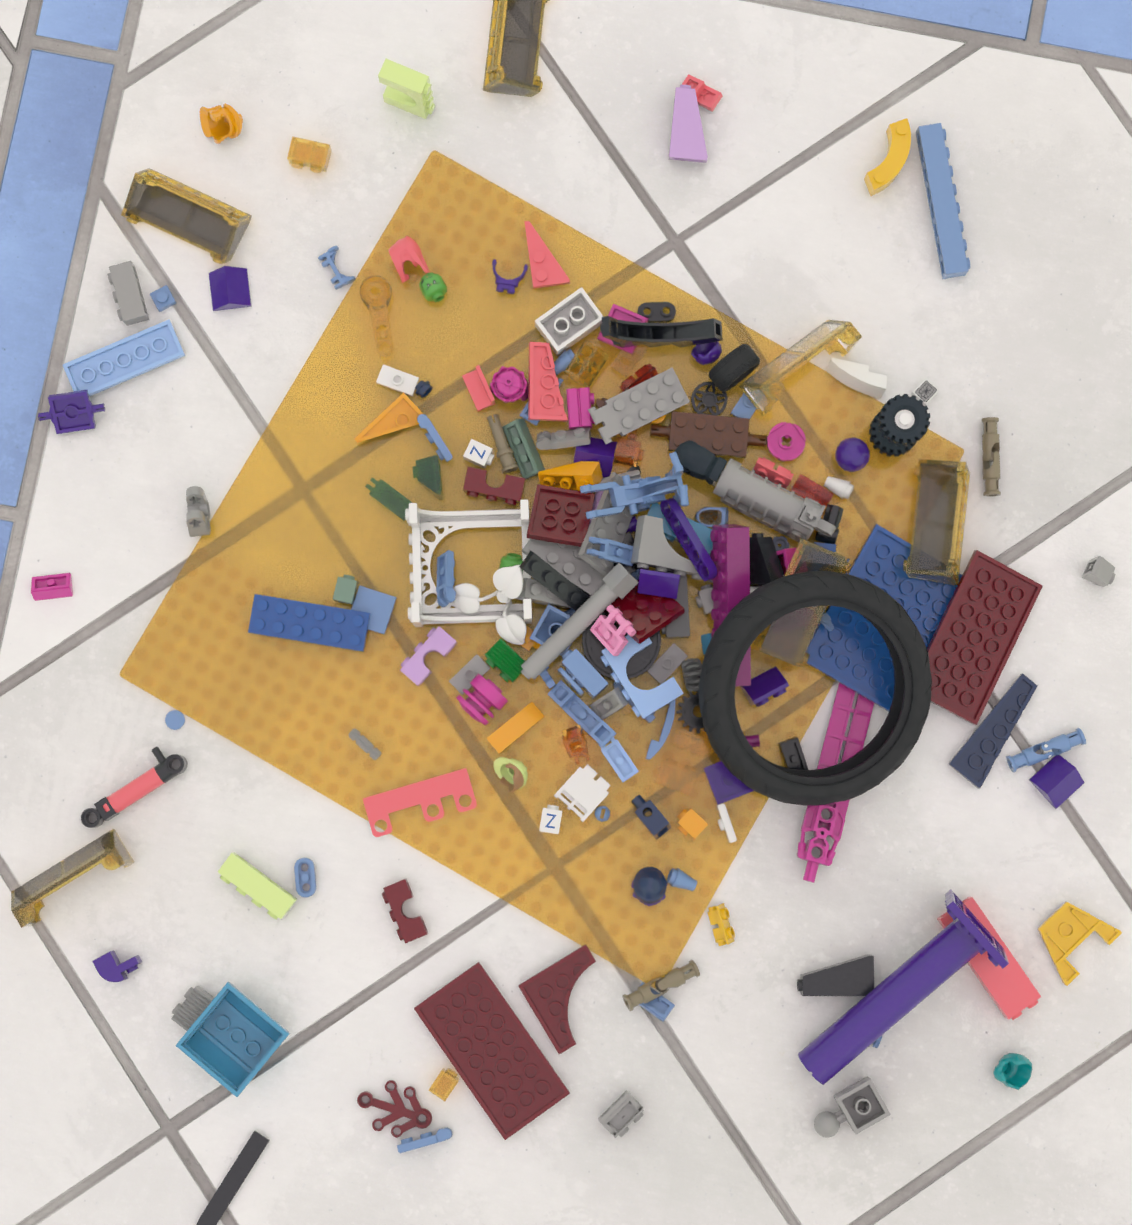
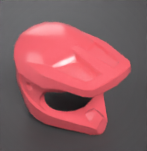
[388,235,430,283]

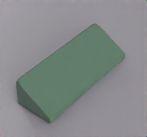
[502,419,545,480]

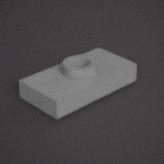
[647,643,688,684]
[449,654,491,696]

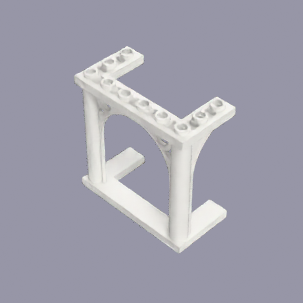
[405,500,533,627]

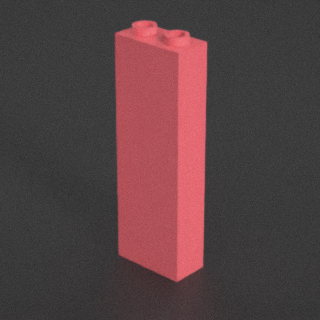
[937,897,1041,1020]

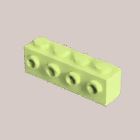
[218,852,297,920]

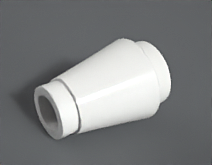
[824,476,854,499]

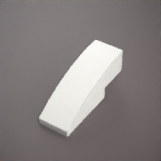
[826,358,887,398]

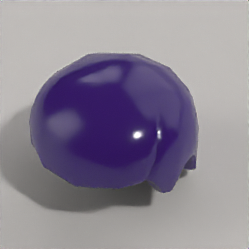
[691,342,722,365]

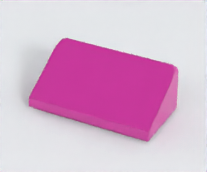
[31,573,73,601]

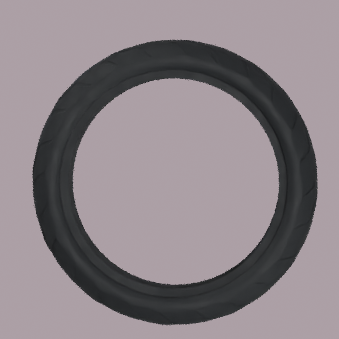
[698,571,932,806]

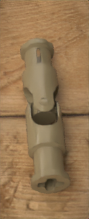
[982,417,1001,496]
[622,960,700,1011]

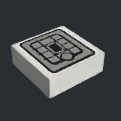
[912,378,939,406]

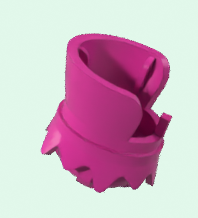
[490,366,528,403]

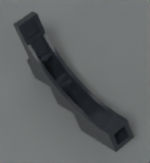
[600,316,723,348]

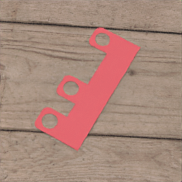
[363,768,477,837]

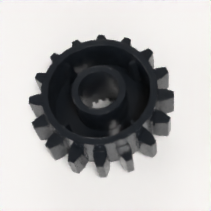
[676,691,706,734]

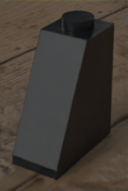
[750,533,785,585]

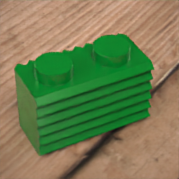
[485,638,525,683]

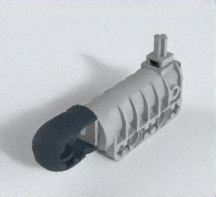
[675,440,836,544]

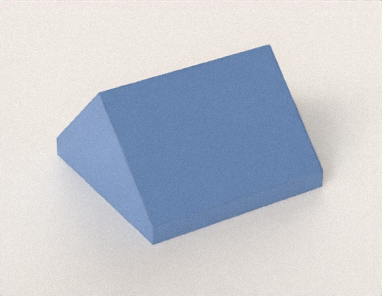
[530,604,573,656]

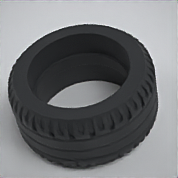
[709,344,760,392]

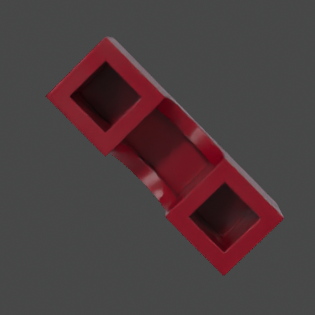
[463,467,525,506]
[382,878,428,944]

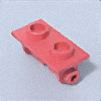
[753,457,794,489]

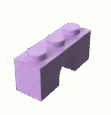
[400,626,457,687]

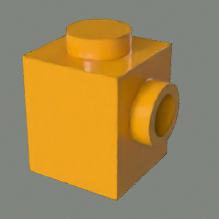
[676,808,708,839]

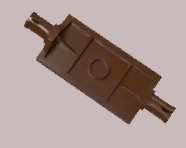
[650,411,767,458]

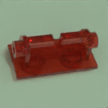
[619,363,658,392]
[791,474,834,508]

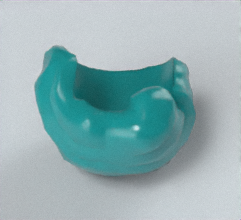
[993,1053,1032,1090]

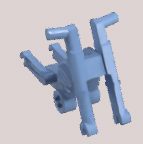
[580,452,689,519]

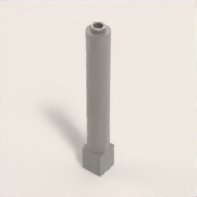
[521,563,639,680]

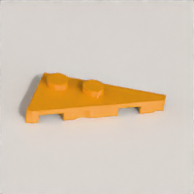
[354,392,423,443]

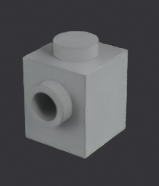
[695,584,713,615]

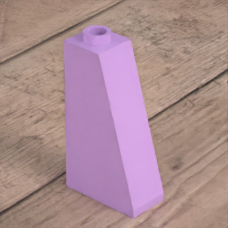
[669,85,708,163]

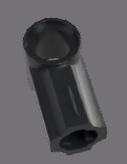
[815,504,844,544]

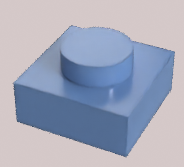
[150,285,176,312]

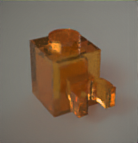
[614,429,644,468]
[562,725,590,765]

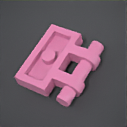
[590,605,636,656]

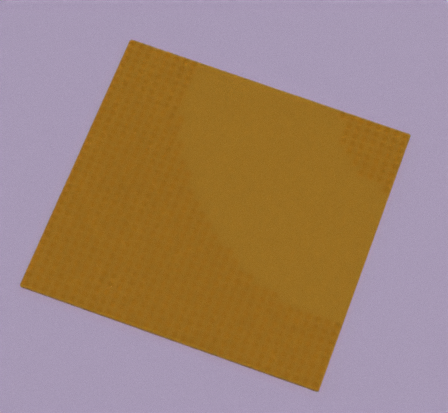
[120,150,964,989]

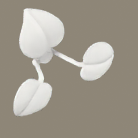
[453,565,527,645]

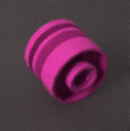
[456,673,508,726]

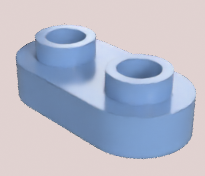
[294,858,316,897]

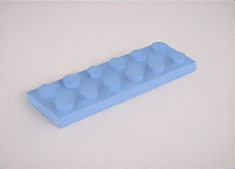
[63,320,185,397]

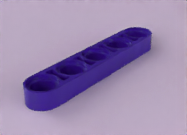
[660,498,717,581]

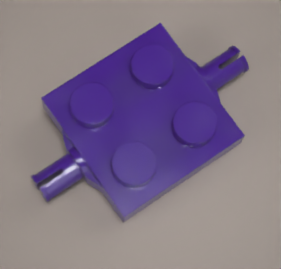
[38,390,105,434]

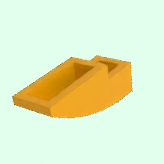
[486,702,545,754]

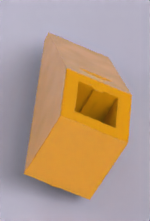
[538,461,603,491]

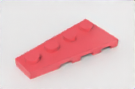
[528,342,568,422]

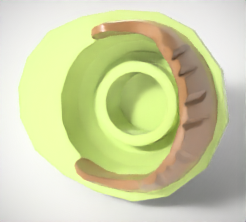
[493,757,528,792]

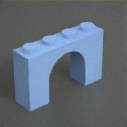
[600,635,684,719]

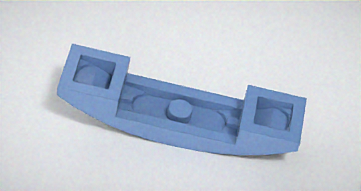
[548,680,617,747]
[645,700,675,760]

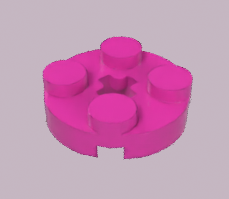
[766,422,806,462]

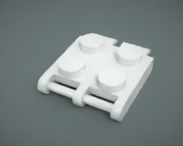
[554,764,611,822]

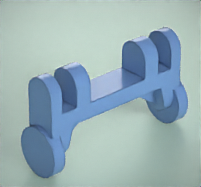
[318,246,356,290]

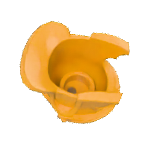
[199,103,243,144]

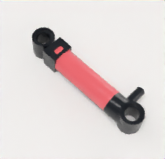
[81,747,188,828]

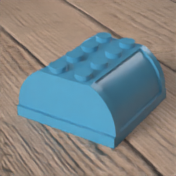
[175,982,290,1097]

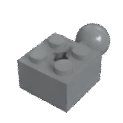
[814,1076,891,1138]

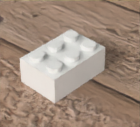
[535,287,604,357]

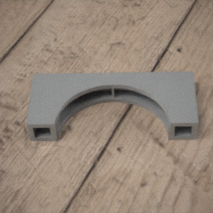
[631,515,713,583]

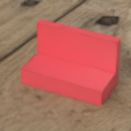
[462,365,495,412]

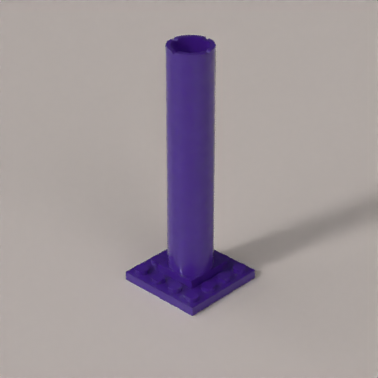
[798,889,1009,1085]

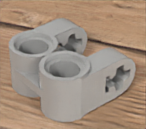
[186,486,211,537]

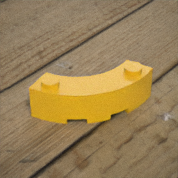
[864,118,911,196]

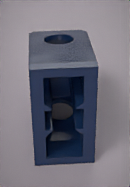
[631,795,671,840]

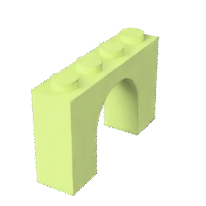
[378,59,435,119]

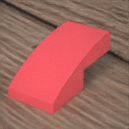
[682,74,723,112]

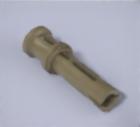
[487,414,519,474]

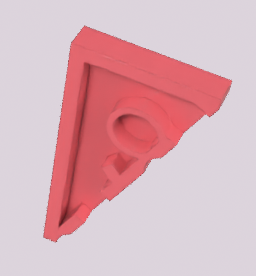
[524,221,570,289]

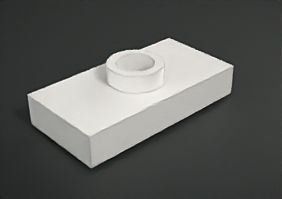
[376,364,419,397]
[716,803,737,843]

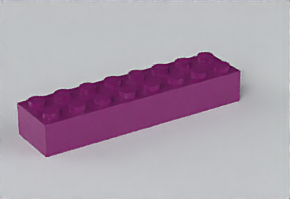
[710,524,751,687]

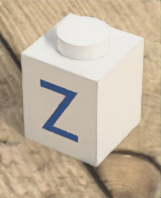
[463,439,495,469]
[539,804,562,834]

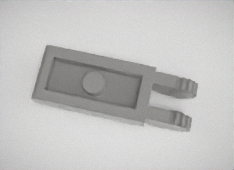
[536,427,591,450]

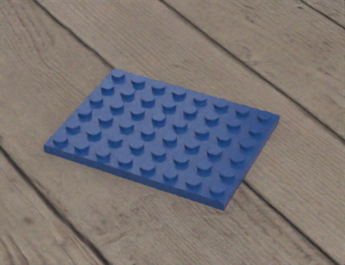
[800,524,962,712]

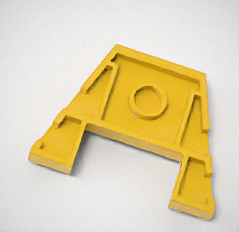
[1038,902,1122,986]

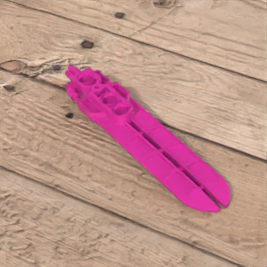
[797,683,874,883]

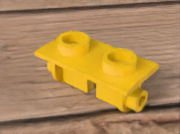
[707,903,735,946]

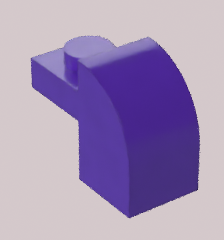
[92,950,142,982]

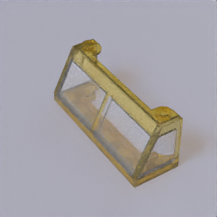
[739,320,862,416]

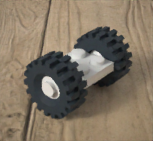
[869,394,930,457]

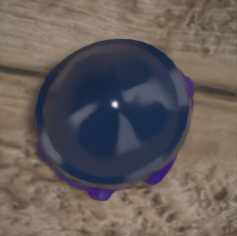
[631,867,668,906]

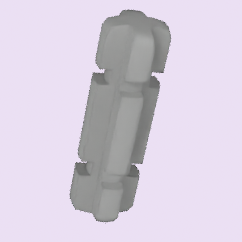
[348,728,382,760]

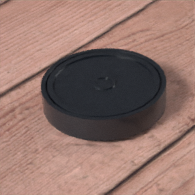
[582,612,661,680]

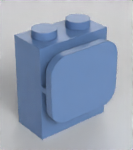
[557,649,608,699]

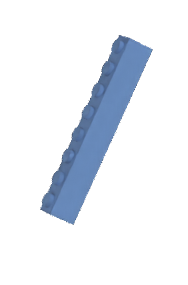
[915,123,970,279]

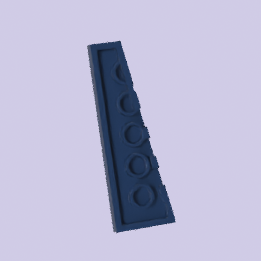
[948,673,1038,789]

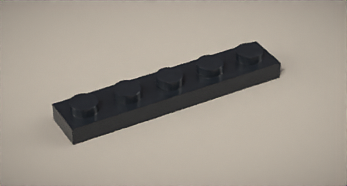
[519,551,590,611]

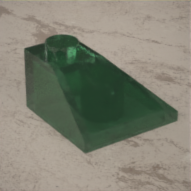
[412,455,443,500]

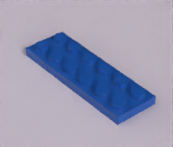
[248,594,371,652]

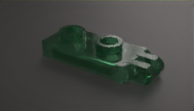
[365,477,412,521]

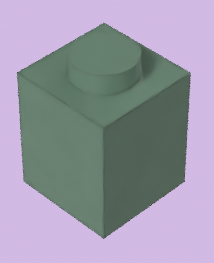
[333,574,359,605]

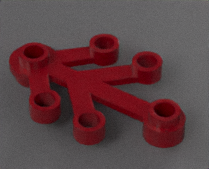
[357,1080,432,1138]

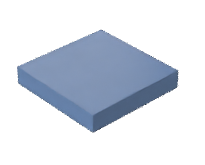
[351,585,397,635]

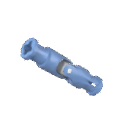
[1006,728,1086,772]

